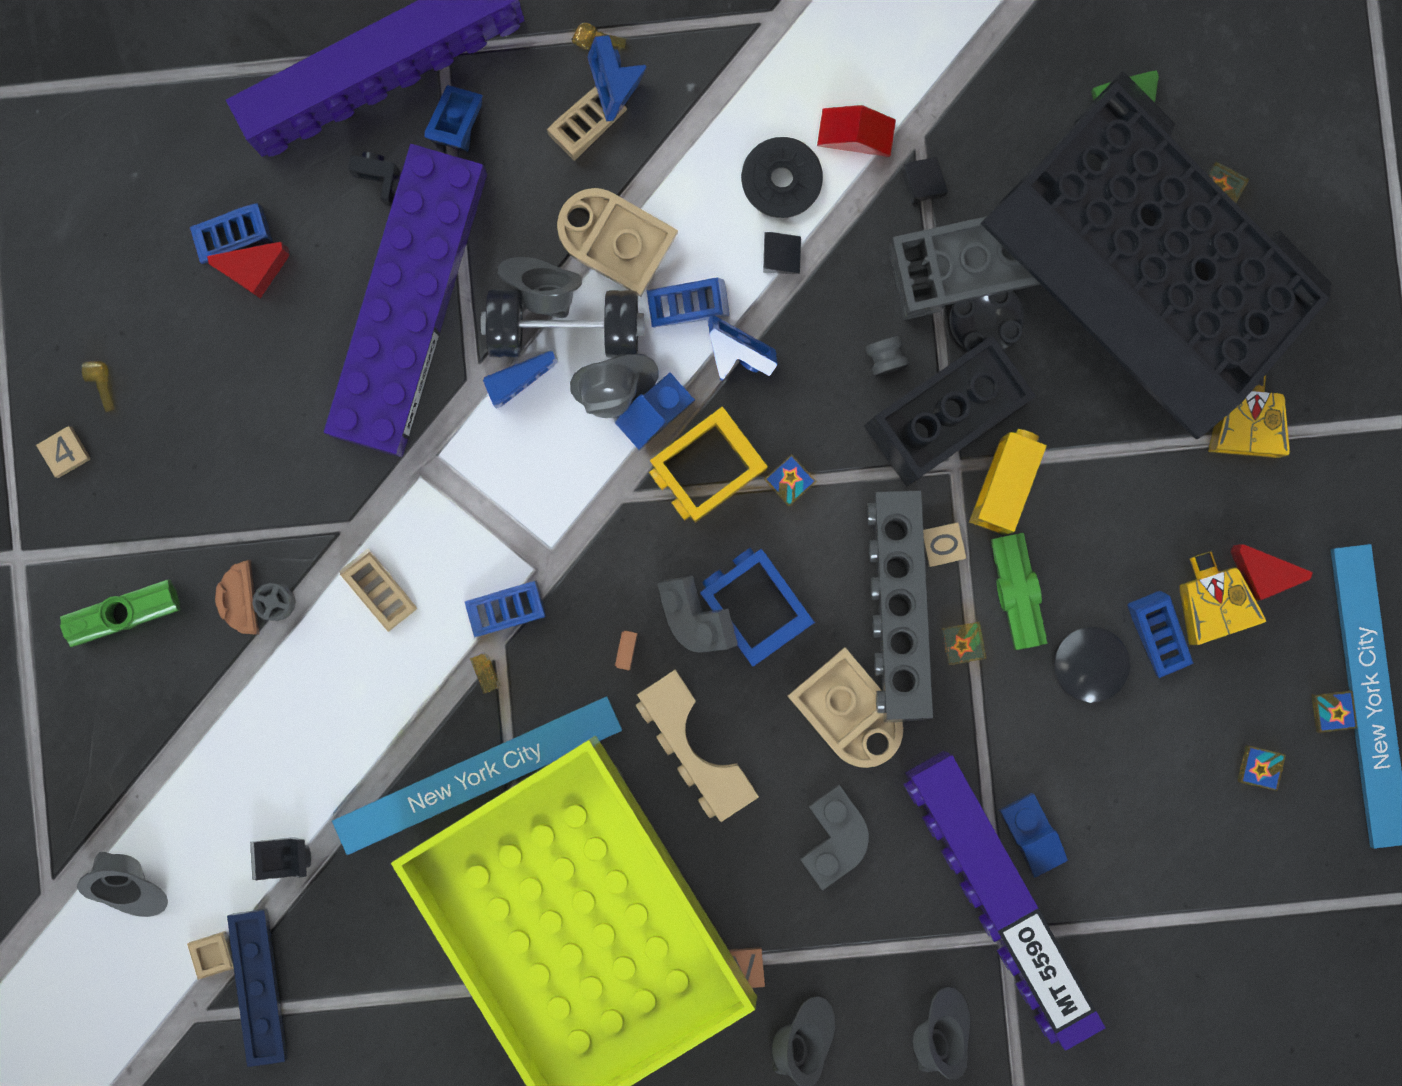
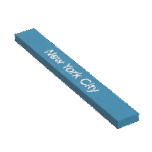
[1330,544,1402,849]
[332,696,623,855]

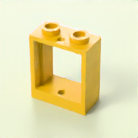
[649,406,768,523]
[969,429,1047,535]

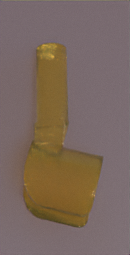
[572,23,626,50]
[82,361,115,412]

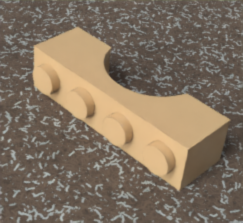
[636,669,759,822]

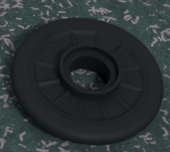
[741,137,823,218]

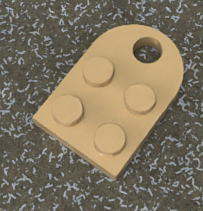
[557,188,679,297]
[787,647,903,768]

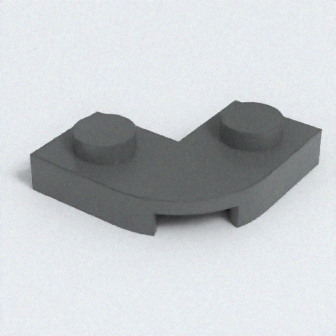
[657,576,738,653]
[800,784,869,891]

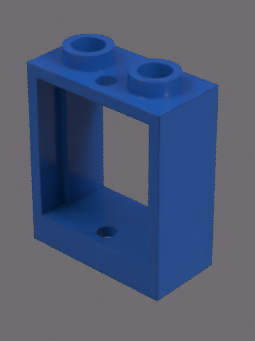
[700,547,815,667]

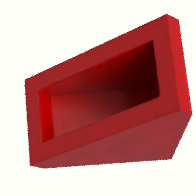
[817,105,896,157]
[207,242,290,299]
[1231,544,1313,601]

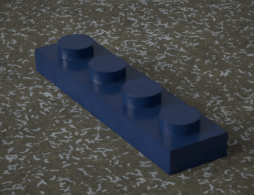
[227,908,288,1067]

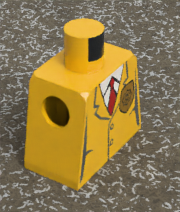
[1209,375,1290,458]
[1180,551,1266,645]

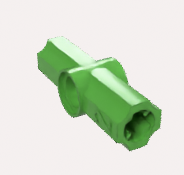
[991,533,1047,650]
[60,579,181,647]

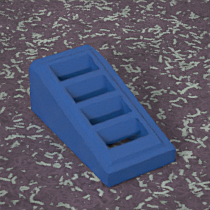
[190,203,273,264]
[646,277,730,328]
[483,351,558,409]
[464,581,547,638]
[1127,591,1193,678]

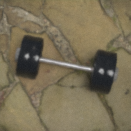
[481,289,644,358]

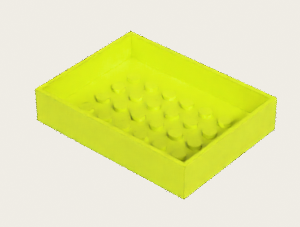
[391,735,757,1086]

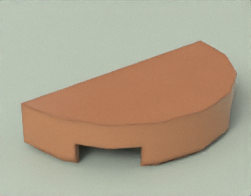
[215,560,259,634]

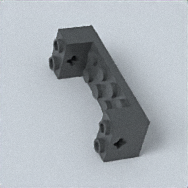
[888,216,1040,320]

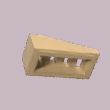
[547,86,627,161]
[339,548,418,632]

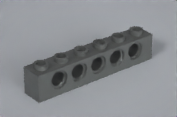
[867,490,933,722]

